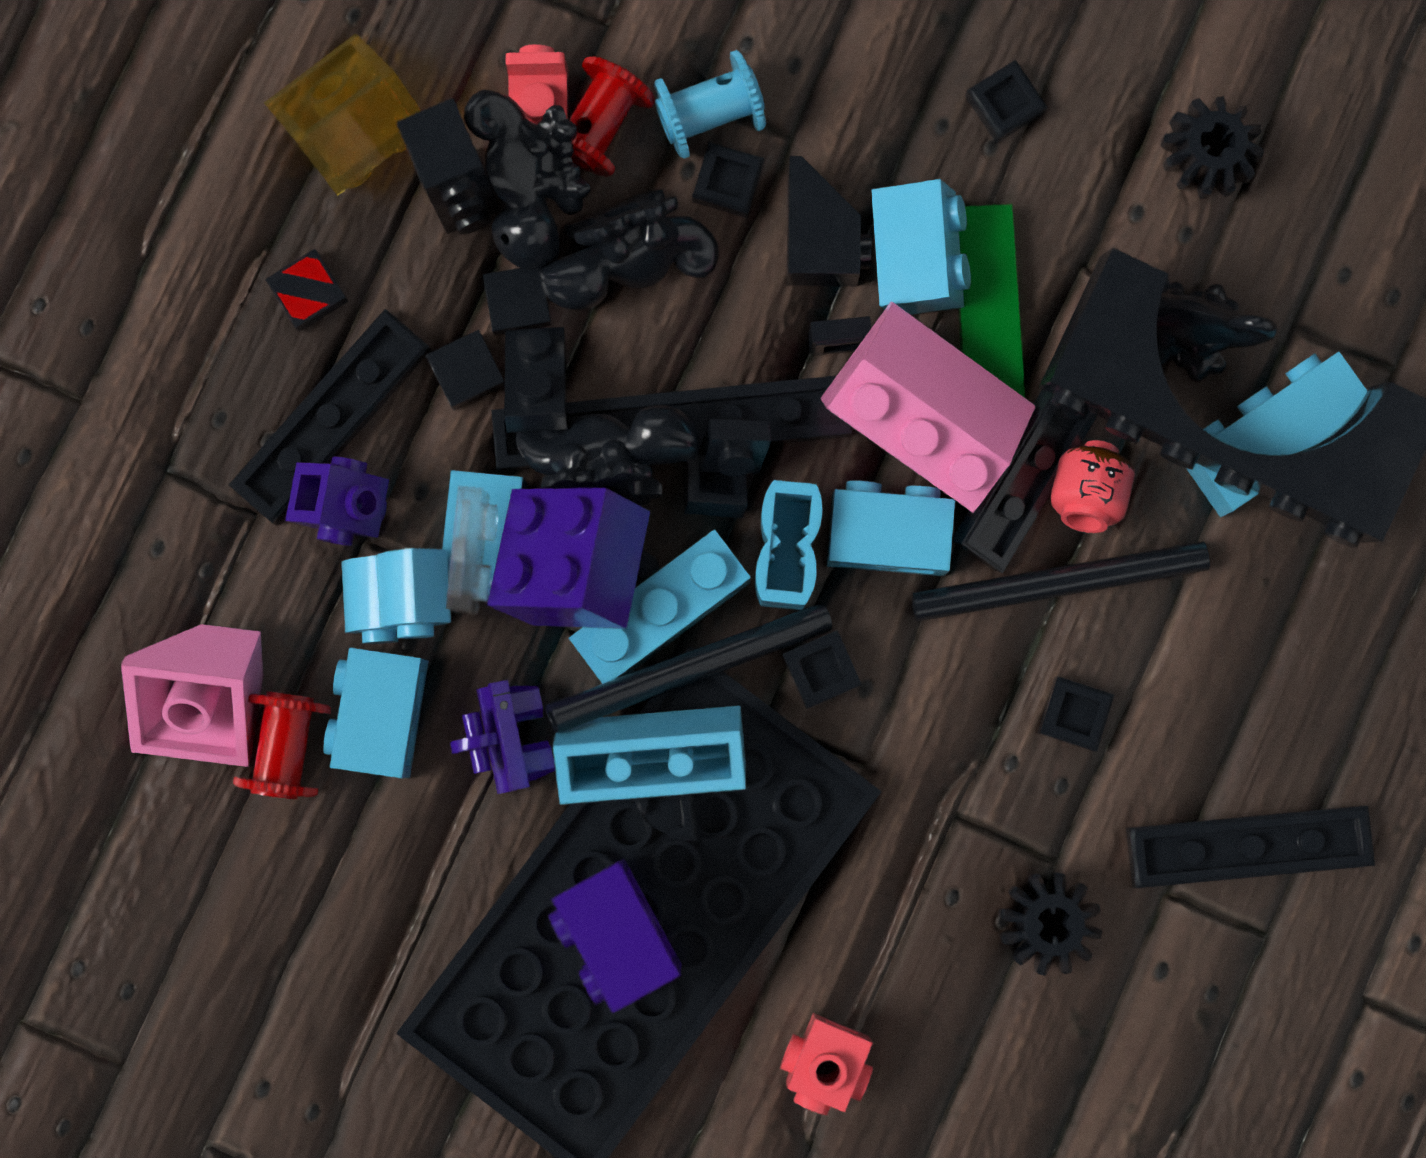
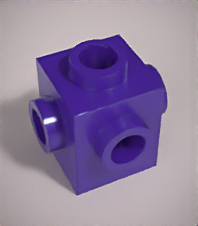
[285,457,389,546]

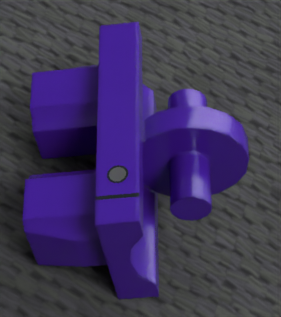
[450,680,555,794]

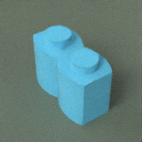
[755,480,822,610]
[342,548,451,644]

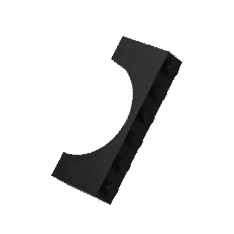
[1039,247,1426,548]

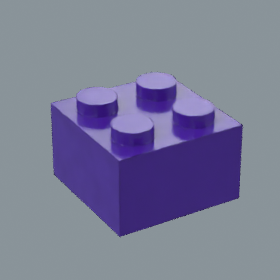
[487,488,650,629]
[549,858,682,1013]

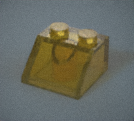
[264,33,421,196]

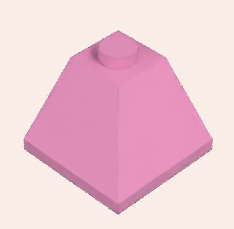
[121,624,263,767]

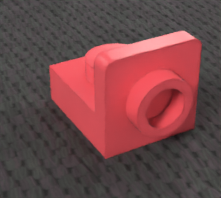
[506,45,569,124]

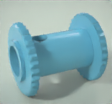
[654,50,766,159]

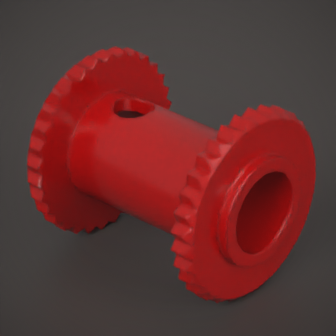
[569,56,655,177]
[233,691,331,800]

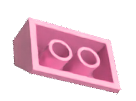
[821,301,1036,513]

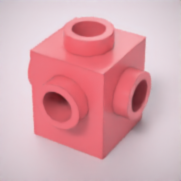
[780,1013,873,1115]

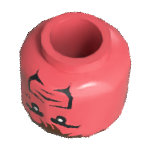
[1051,440,1135,533]

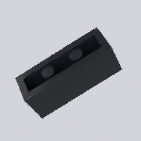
[396,98,501,235]

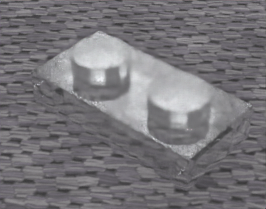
[446,486,498,615]

